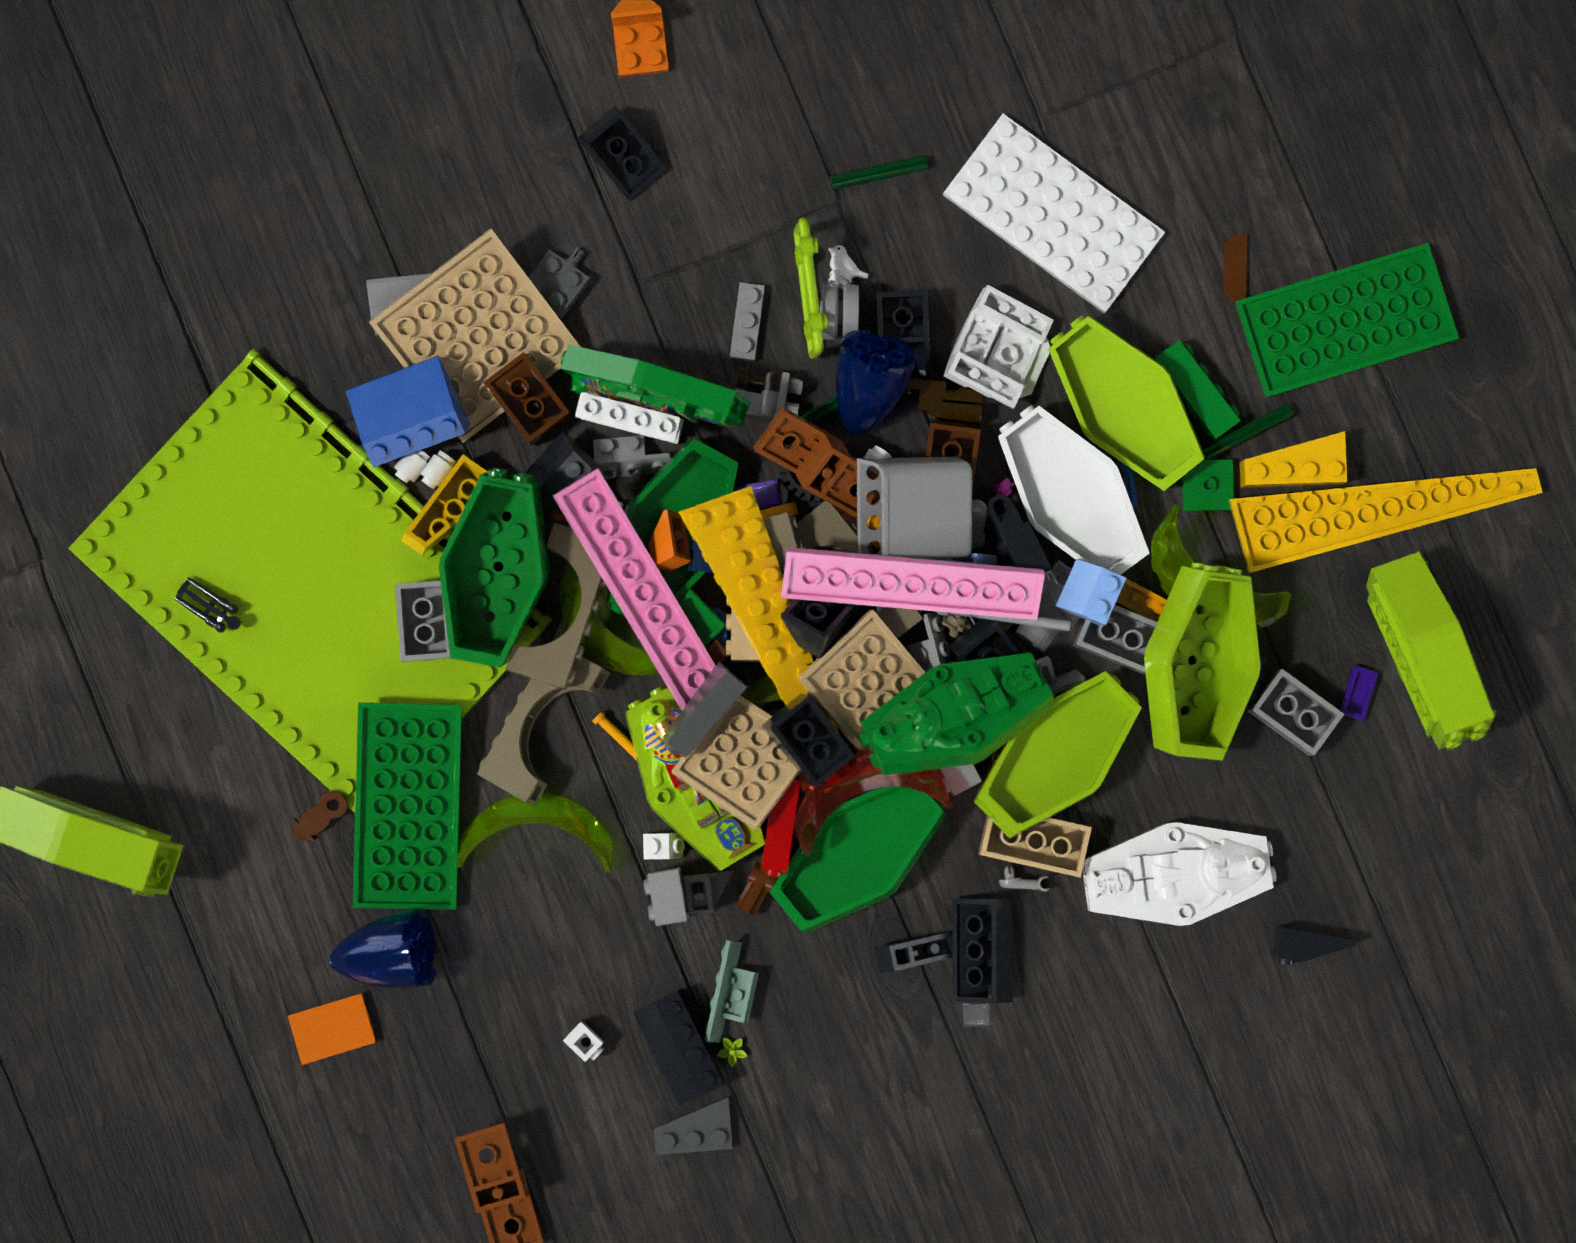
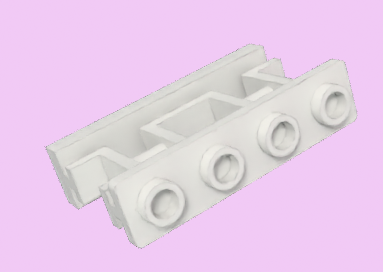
[575,392,684,444]

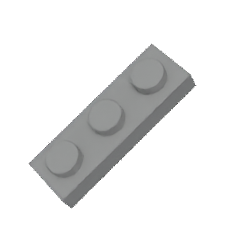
[730,282,765,362]

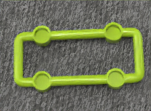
[794,217,828,360]

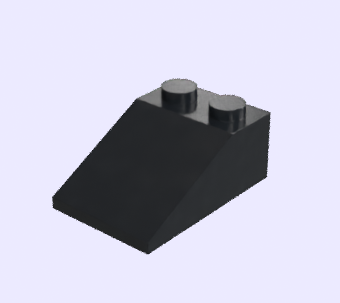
[576,106,667,201]
[948,619,1021,662]
[762,693,855,788]

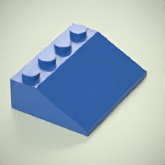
[346,355,470,467]

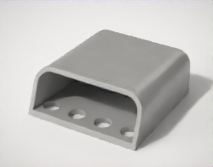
[857,457,972,560]

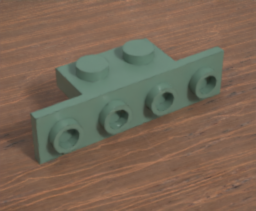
[704,940,759,1043]

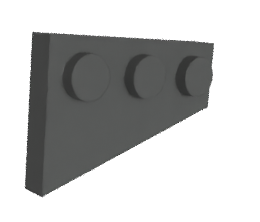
[654,1096,733,1155]

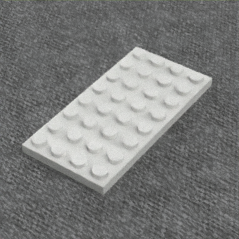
[943,114,1165,314]

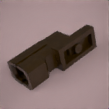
[894,377,983,424]

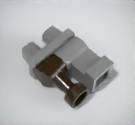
[736,367,804,420]

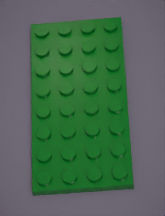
[1235,243,1459,398]
[353,702,462,910]

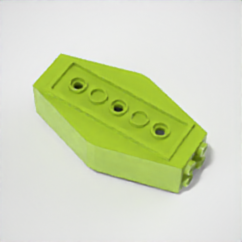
[1366,552,1496,750]
[1144,562,1260,761]
[0,786,184,896]

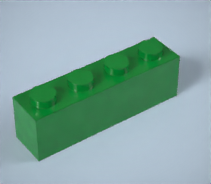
[1154,340,1240,442]

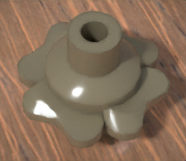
[942,614,972,637]

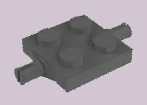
[528,247,591,320]

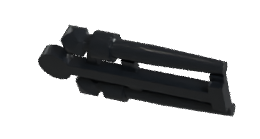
[174,577,241,633]

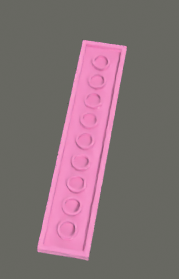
[553,469,716,710]
[782,547,1045,620]

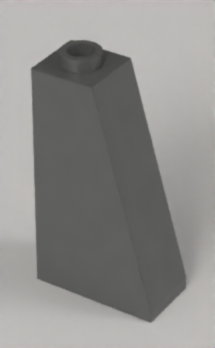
[663,662,747,758]

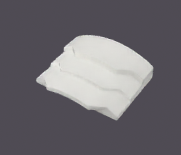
[944,285,1054,409]

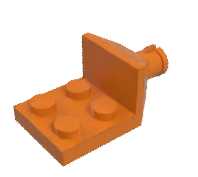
[611,0,669,78]

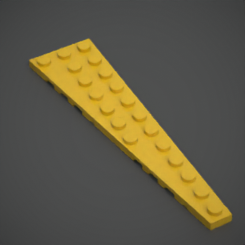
[1229,468,1543,573]
[679,486,854,786]

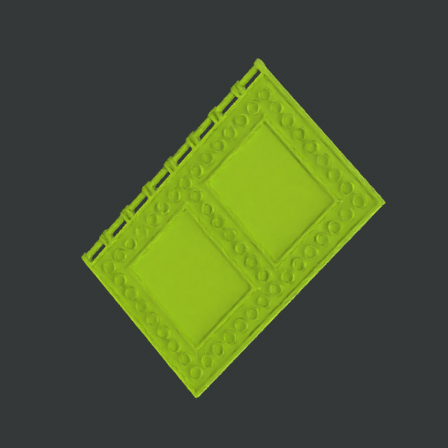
[68,348,552,813]

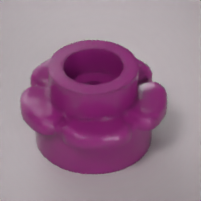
[990,476,1015,496]

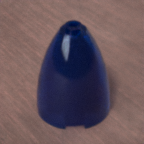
[835,330,915,436]
[329,909,438,988]

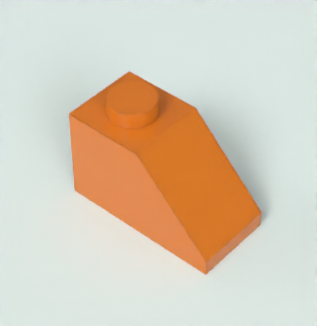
[648,509,691,572]

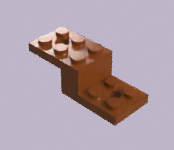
[753,407,880,518]
[454,1122,544,1243]

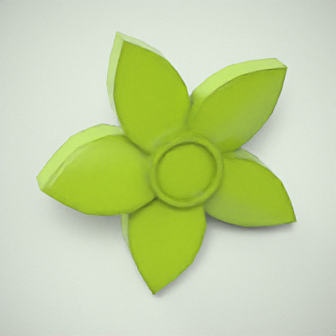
[717,1037,748,1067]

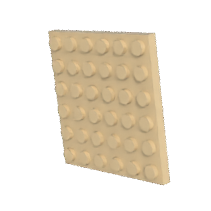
[368,228,580,443]

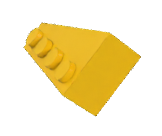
[1240,431,1347,488]
[401,455,488,556]

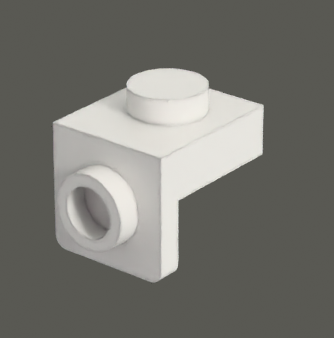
[643,833,684,859]

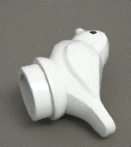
[828,245,869,289]

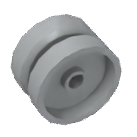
[820,284,859,341]

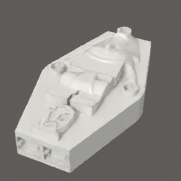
[998,405,1149,575]
[1082,822,1276,926]

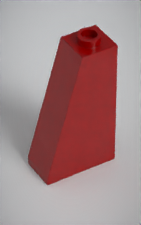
[761,779,800,878]

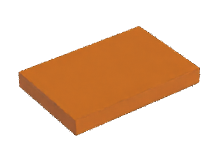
[288,993,377,1065]

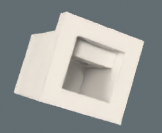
[563,1020,604,1062]

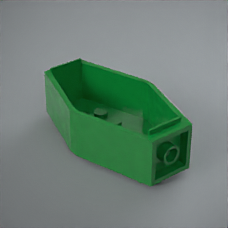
[439,468,550,668]

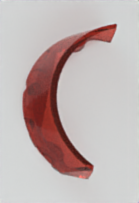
[794,750,953,857]

